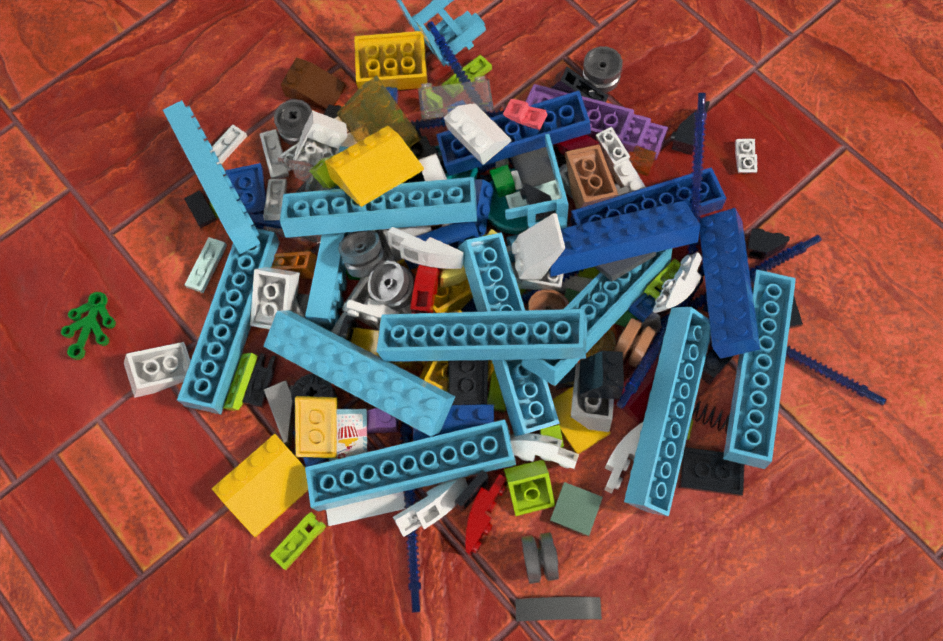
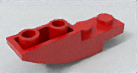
[410,264,440,314]
[465,474,508,556]

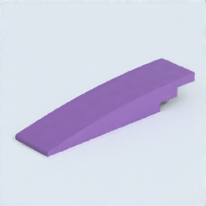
[526,84,668,160]

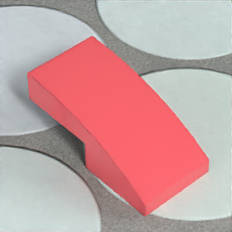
[503,99,548,130]

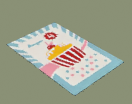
[329,409,367,461]

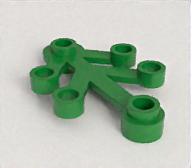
[61,292,116,360]

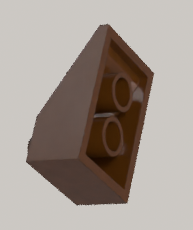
[281,57,346,111]

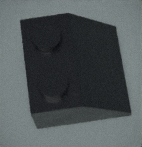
[579,351,624,399]

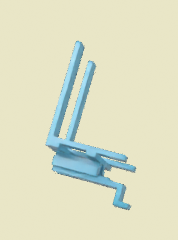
[395,0,486,67]
[505,134,568,263]

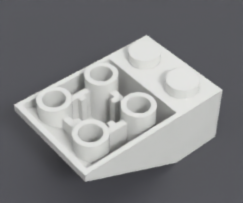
[291,110,347,171]

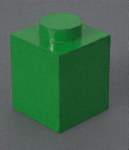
[490,165,516,198]

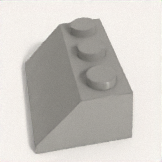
[571,363,614,432]

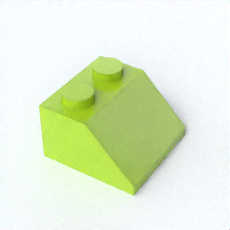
[504,460,555,516]

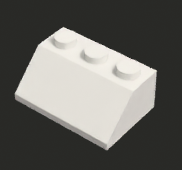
[444,103,511,165]

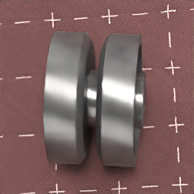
[582,46,623,93]
[274,99,312,146]
[338,230,387,278]
[368,260,416,309]
[521,532,559,584]

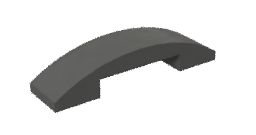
[515,597,602,622]

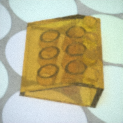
[337,75,421,147]

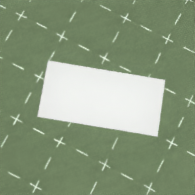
[326,492,406,526]

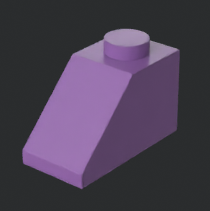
[367,408,399,433]

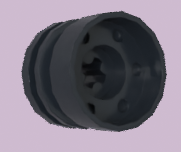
[291,374,339,408]

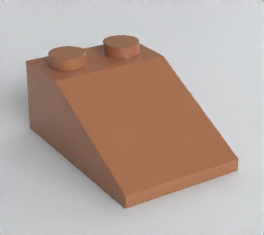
[565,145,618,209]

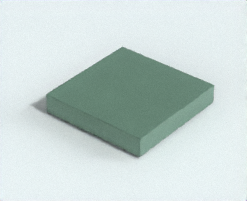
[550,482,603,537]

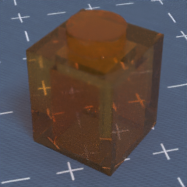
[629,145,657,176]

